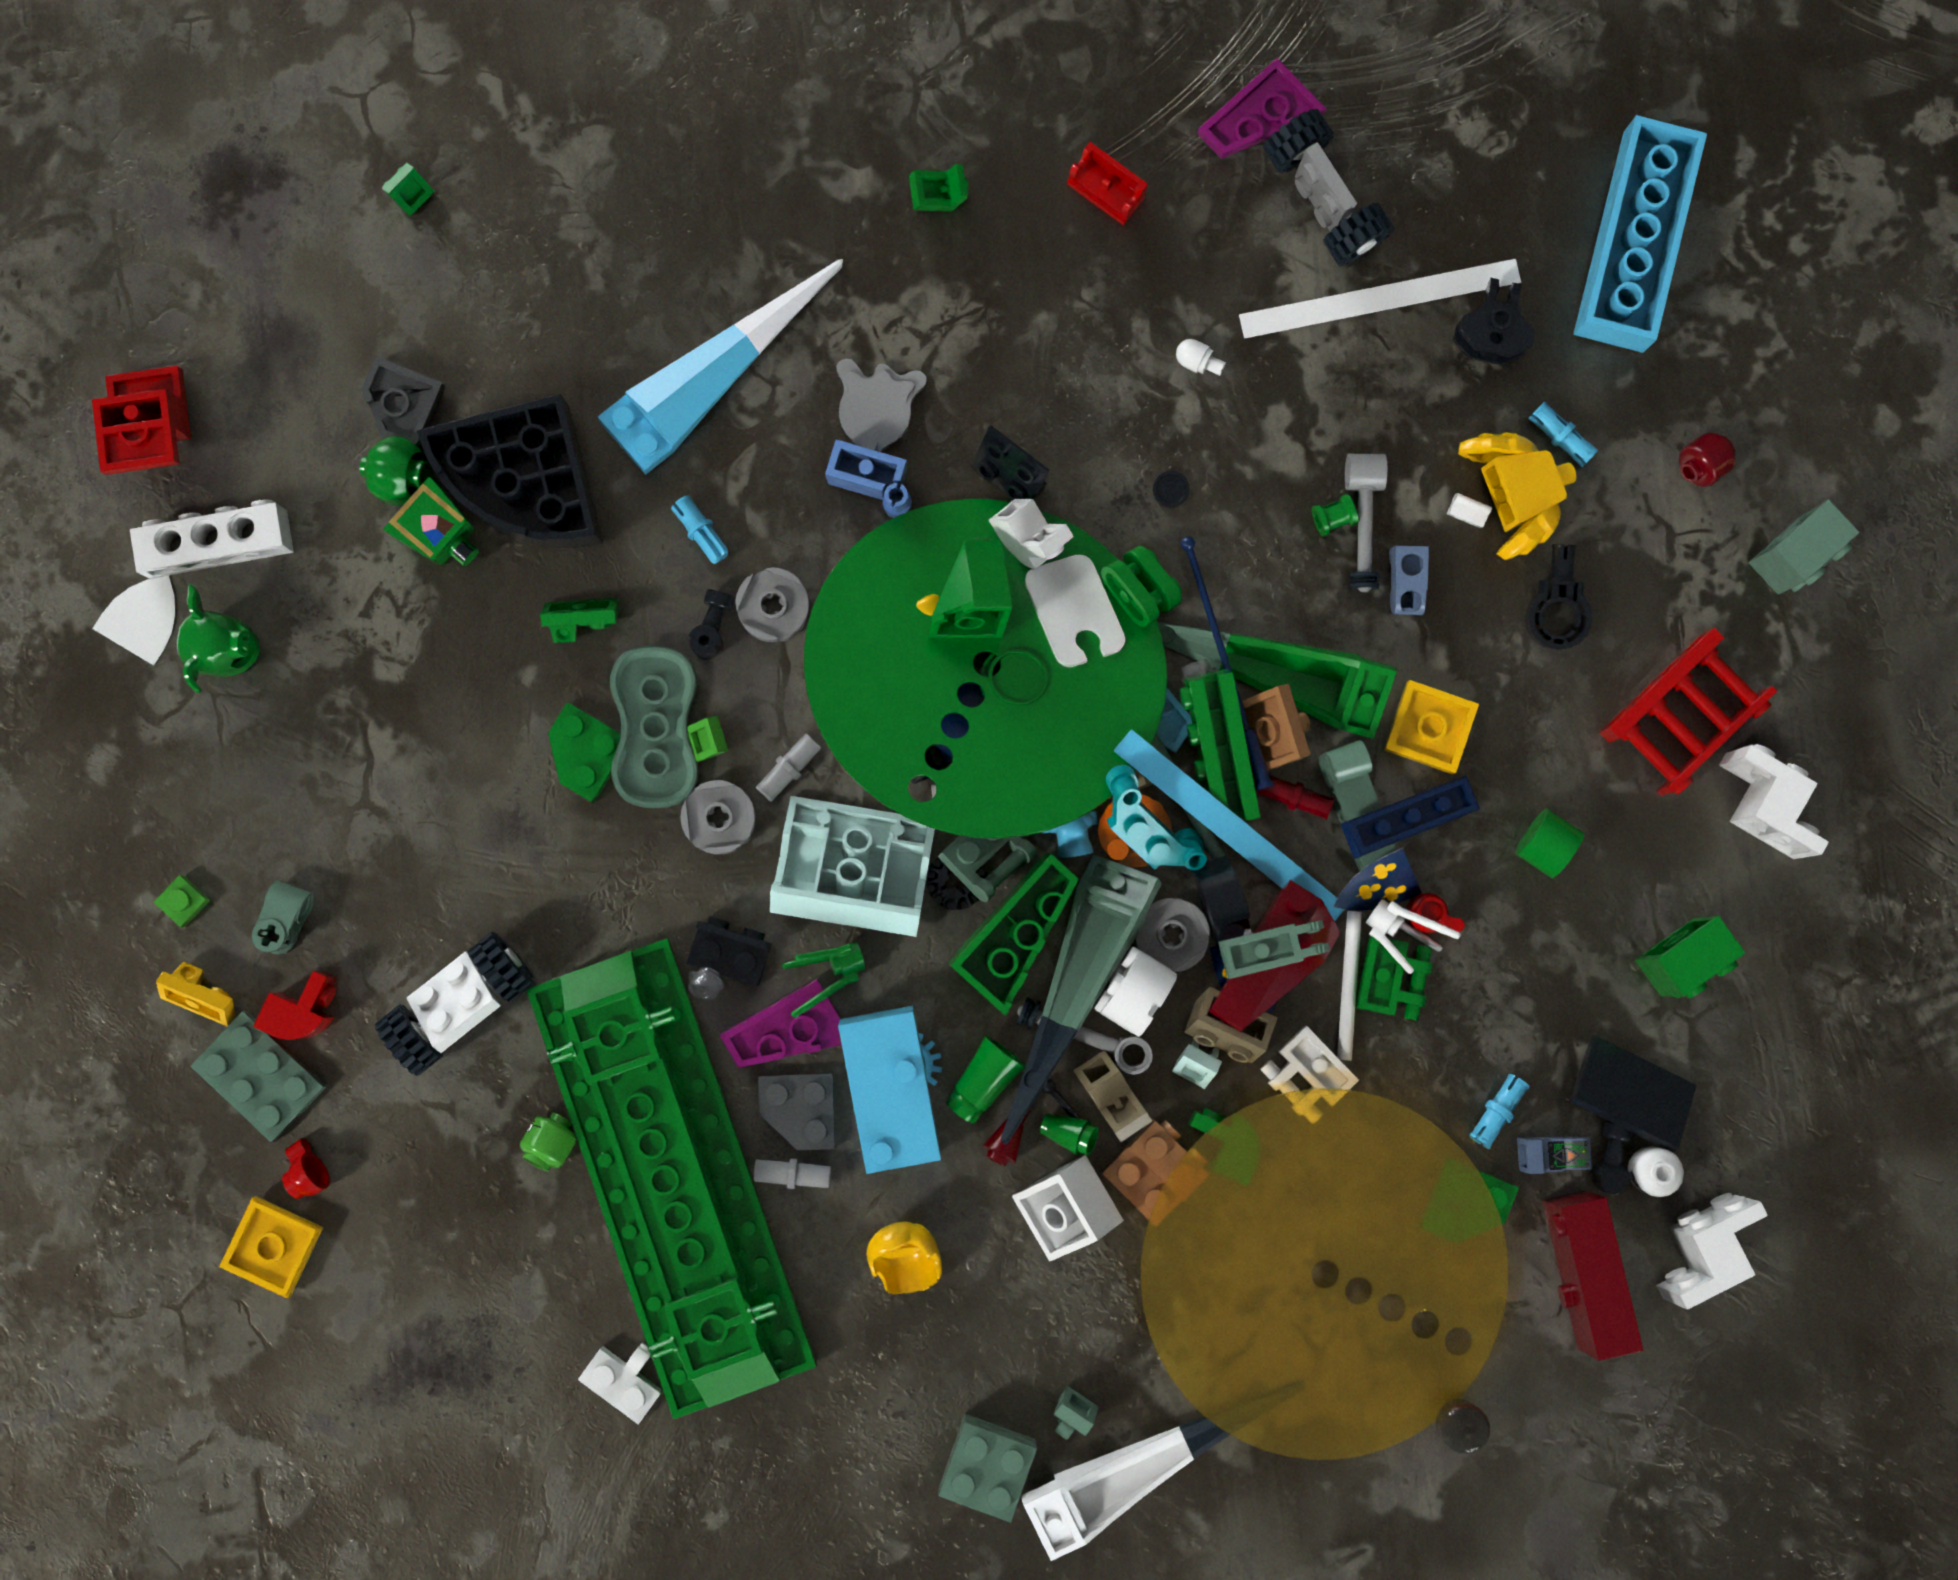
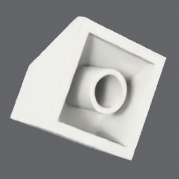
[1012,1155,1124,1262]

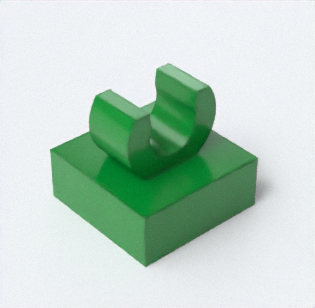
[382,163,435,217]

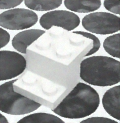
[1719,744,1829,859]
[1656,1193,1768,1310]

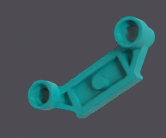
[1106,765,1207,870]

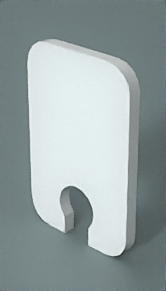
[1024,555,1125,667]

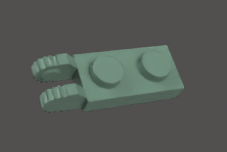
[1218,920,1330,979]

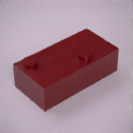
[1542,1191,1644,1361]

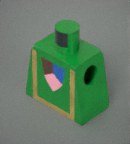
[383,477,478,566]

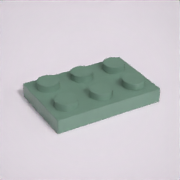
[190,1011,327,1143]

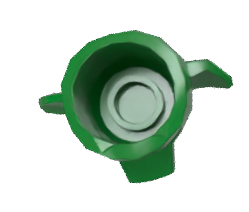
[177,584,260,693]

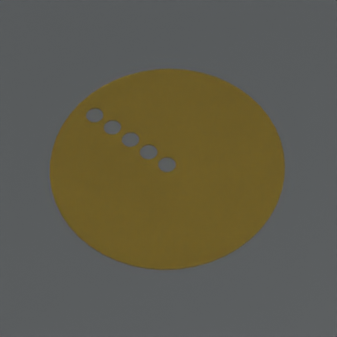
[1141,1088,1508,1460]

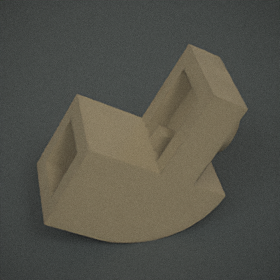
[1073,1050,1152,1142]

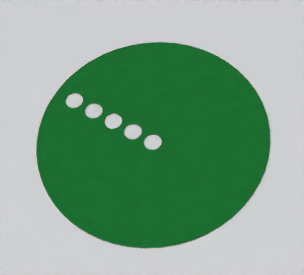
[804,499,1167,838]

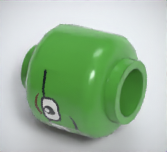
[520,1113,577,1172]

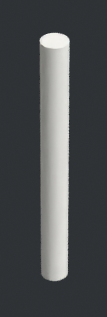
[1337,911,1362,1061]

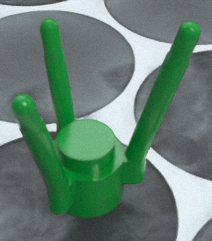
[782,942,865,1018]

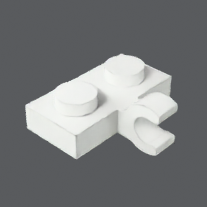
[578,1342,663,1425]

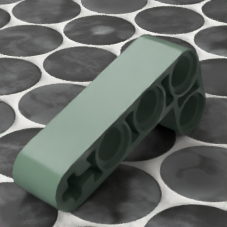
[1318,740,1397,872]

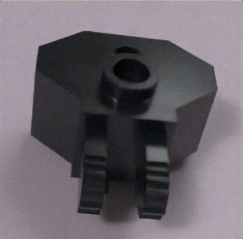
[1453,277,1535,366]

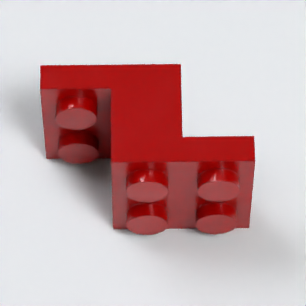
[92,365,191,475]

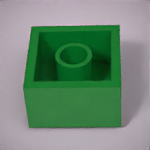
[1635,915,1745,999]

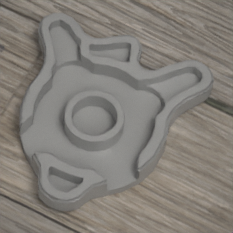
[836,358,927,452]

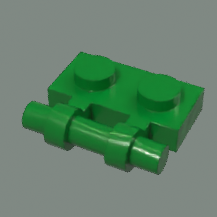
[1356,935,1433,1021]

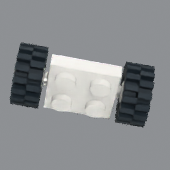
[375,931,535,1076]

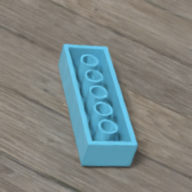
[1573,115,1707,353]

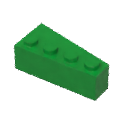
[947,852,1079,1016]

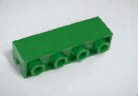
[1180,669,1260,821]

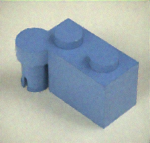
[825,439,912,518]

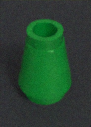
[1040,1113,1099,1156]

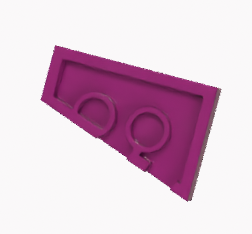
[1197,58,1326,159]
[720,978,842,1068]

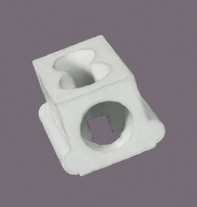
[1446,493,1492,528]

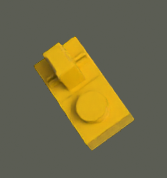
[156,962,236,1027]

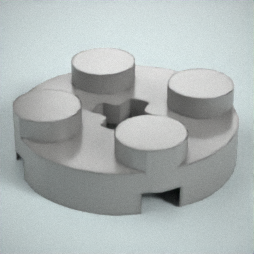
[735,567,810,642]
[680,780,756,855]
[1135,898,1209,972]

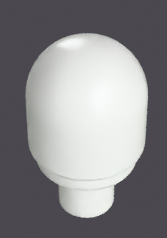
[1176,339,1226,376]

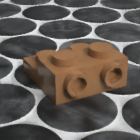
[1101,1119,1209,1227]

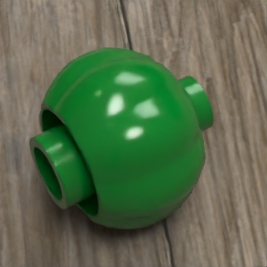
[360,436,432,506]

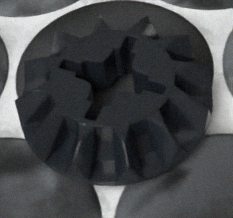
[926,858,985,910]

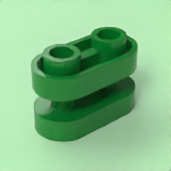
[1101,546,1182,627]

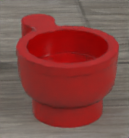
[1406,892,1465,934]
[282,1138,330,1199]

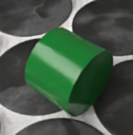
[1515,808,1584,878]

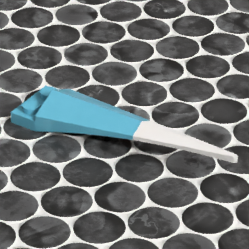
[598,259,843,475]

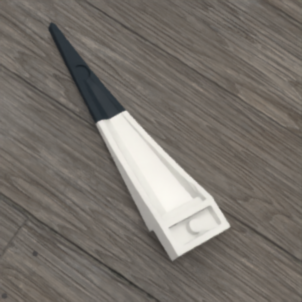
[1021,1380,1305,1561]

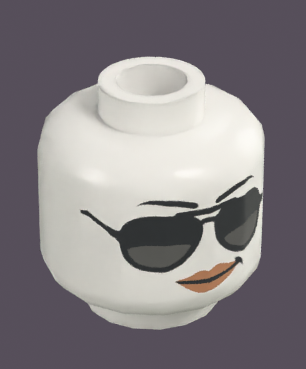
[1627,1146,1684,1197]

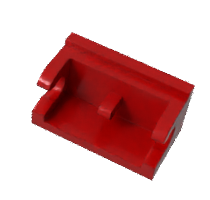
[1066,141,1148,226]

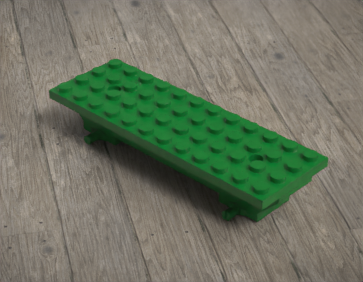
[526,938,818,1420]

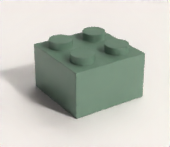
[1748,499,1860,595]
[939,1413,1037,1523]

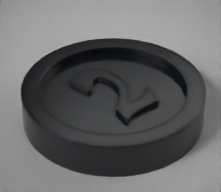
[1152,471,1189,508]

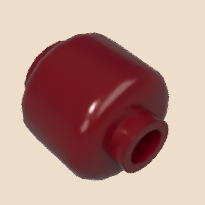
[1679,432,1736,487]

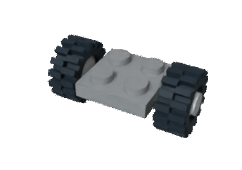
[1263,108,1395,267]

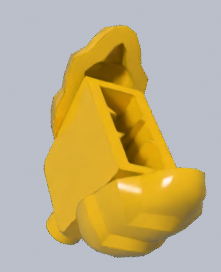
[1458,432,1577,560]

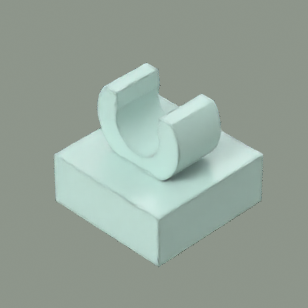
[1172,1040,1222,1089]

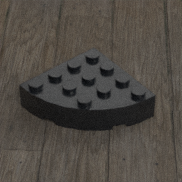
[417,394,603,548]

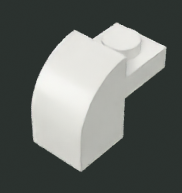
[989,499,1074,569]

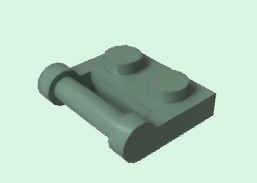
[938,835,1037,902]

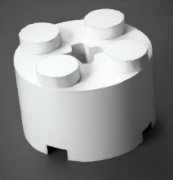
[1093,946,1177,1037]

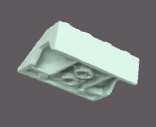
[770,796,935,937]

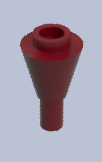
[982,1104,1033,1167]

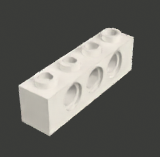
[130,499,294,579]

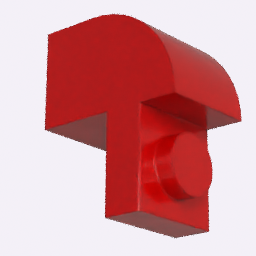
[253,971,337,1040]

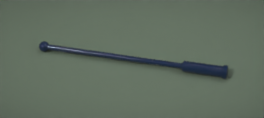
[1181,536,1274,791]

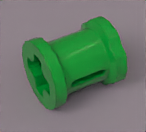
[1311,494,1359,537]

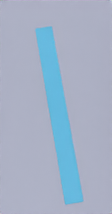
[1114,730,1345,922]

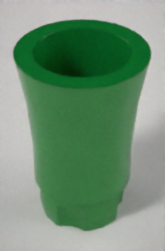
[945,1035,1026,1124]

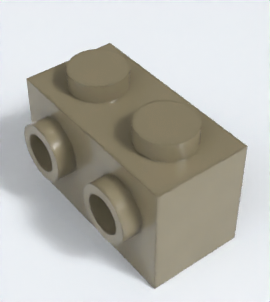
[1184,987,1278,1063]

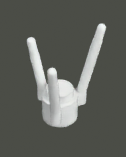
[1366,899,1461,974]

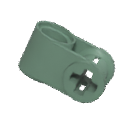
[252,880,314,955]

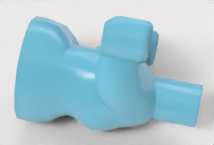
[1042,810,1099,858]

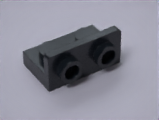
[686,916,772,986]

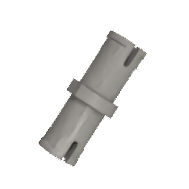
[755,734,821,802]
[754,1158,831,1189]

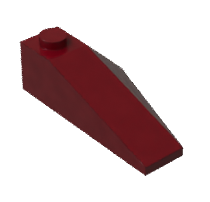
[1209,880,1340,1032]

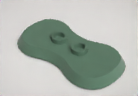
[610,646,699,808]

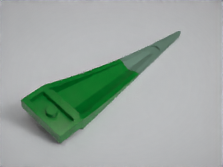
[1157,621,1397,739]

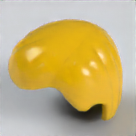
[866,1221,942,1294]

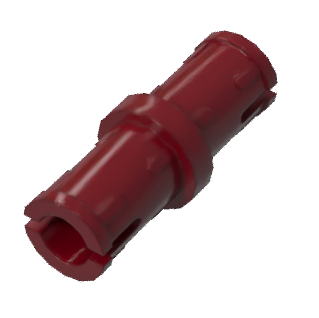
[1257,774,1335,820]

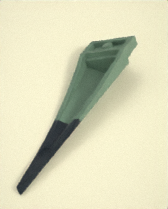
[1001,854,1162,1145]

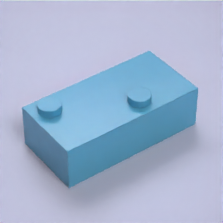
[838,1005,941,1174]

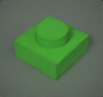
[687,716,728,762]
[153,875,211,928]

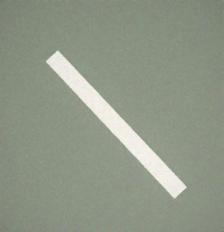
[1239,259,1521,339]

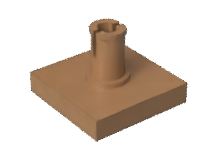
[1242,684,1311,776]

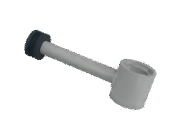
[1345,453,1387,592]
[1017,997,1153,1075]

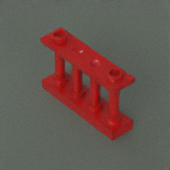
[1599,627,1777,796]

